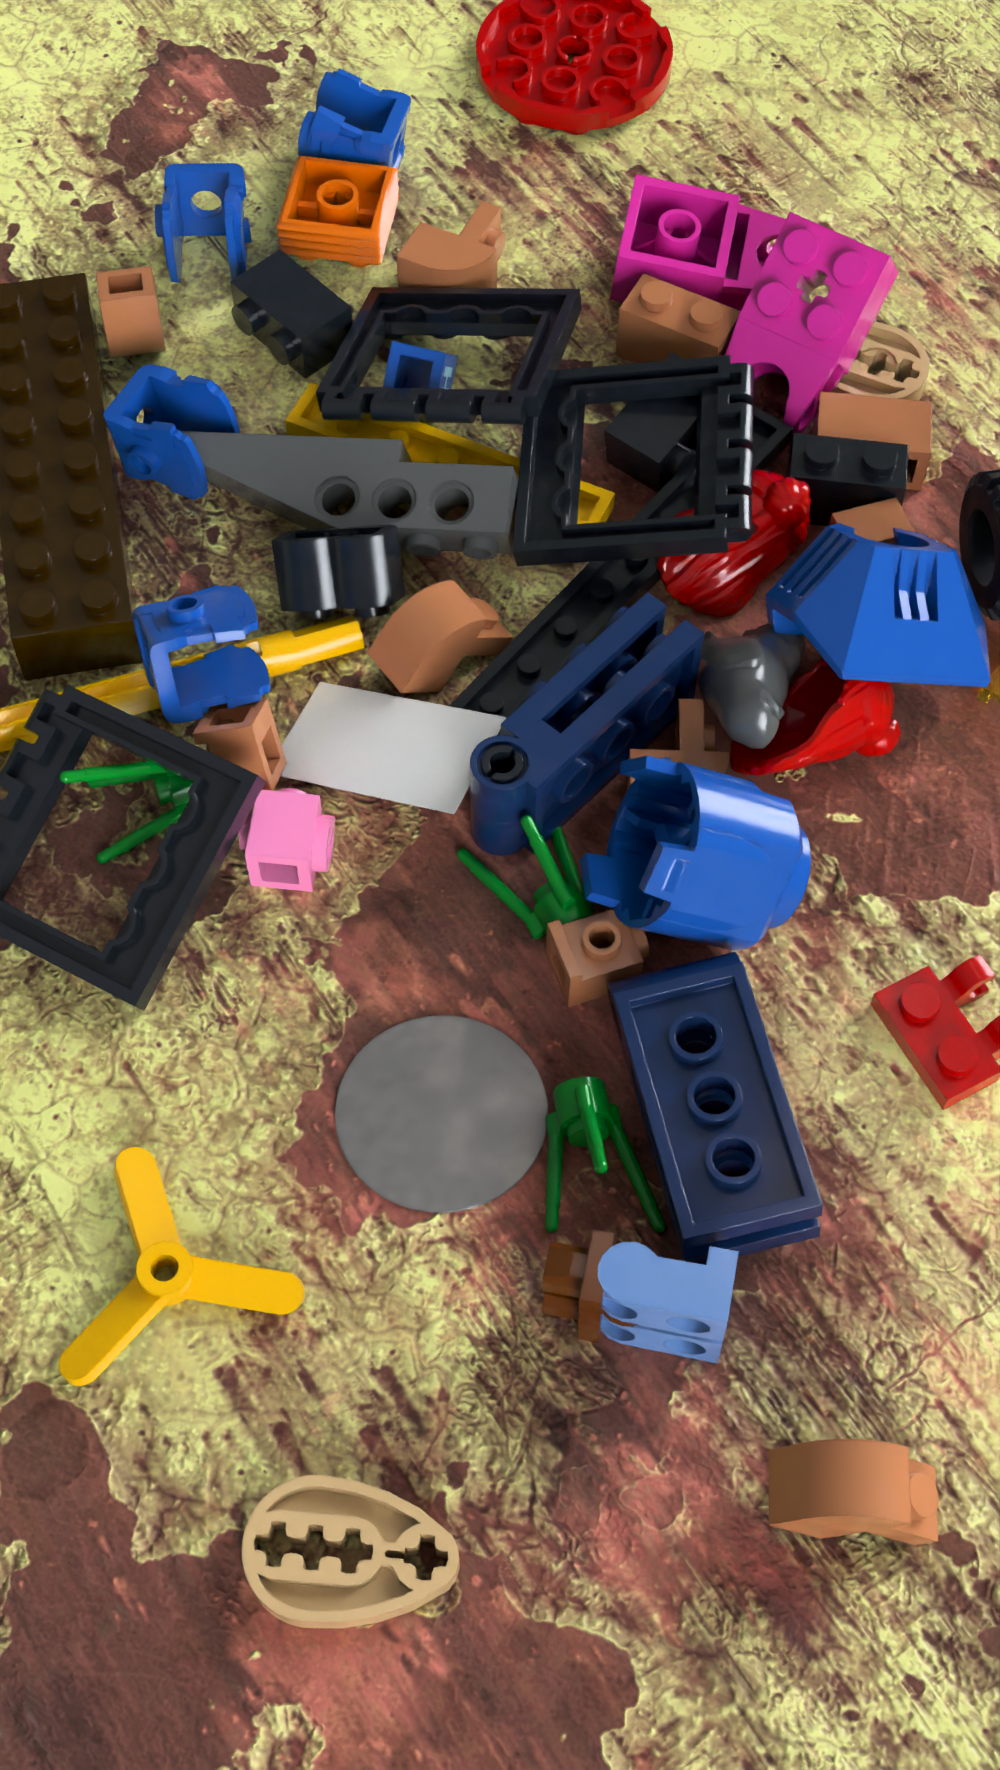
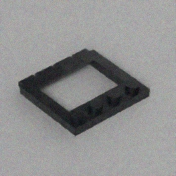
[316,287,582,425]
[513,355,754,566]
[0,685,265,1011]

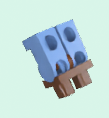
[542,1230,739,1364]

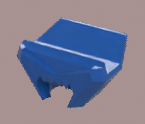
[765,523,991,687]

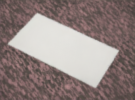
[280,682,507,814]

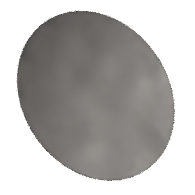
[335,1015,548,1213]

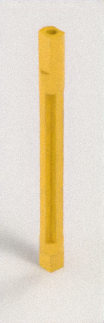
[0,615,365,752]

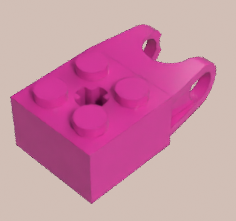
[610,174,786,311]
[725,212,899,439]

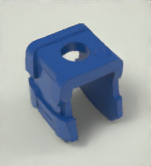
[298,68,411,169]
[155,163,252,283]
[103,365,240,501]
[132,585,271,723]

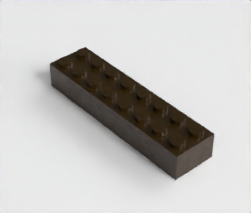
[0,273,142,681]

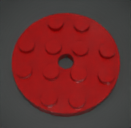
[476,0,673,135]

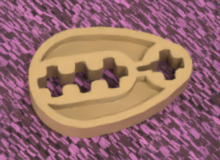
[832,321,930,401]
[242,1475,460,1629]

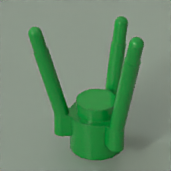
[59,761,193,864]
[457,815,595,940]
[545,1077,666,1233]

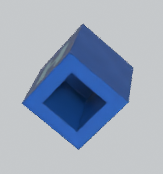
[383,341,458,389]

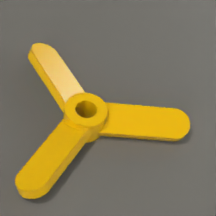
[58,1147,305,1386]

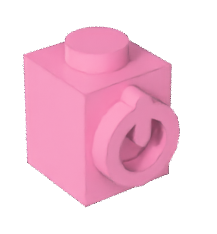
[239,788,335,892]

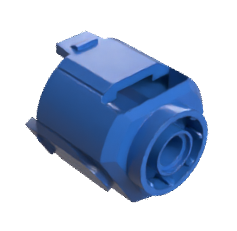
[580,756,811,951]

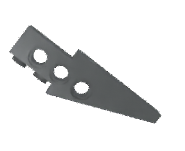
[181,431,519,560]

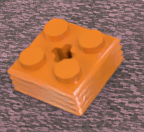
[276,156,400,267]

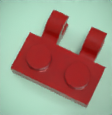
[871,955,1000,1110]

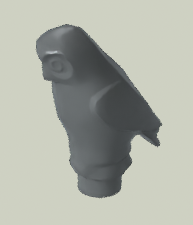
[697,623,806,749]

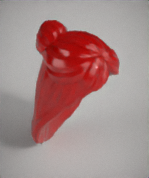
[656,470,811,618]
[729,657,901,776]

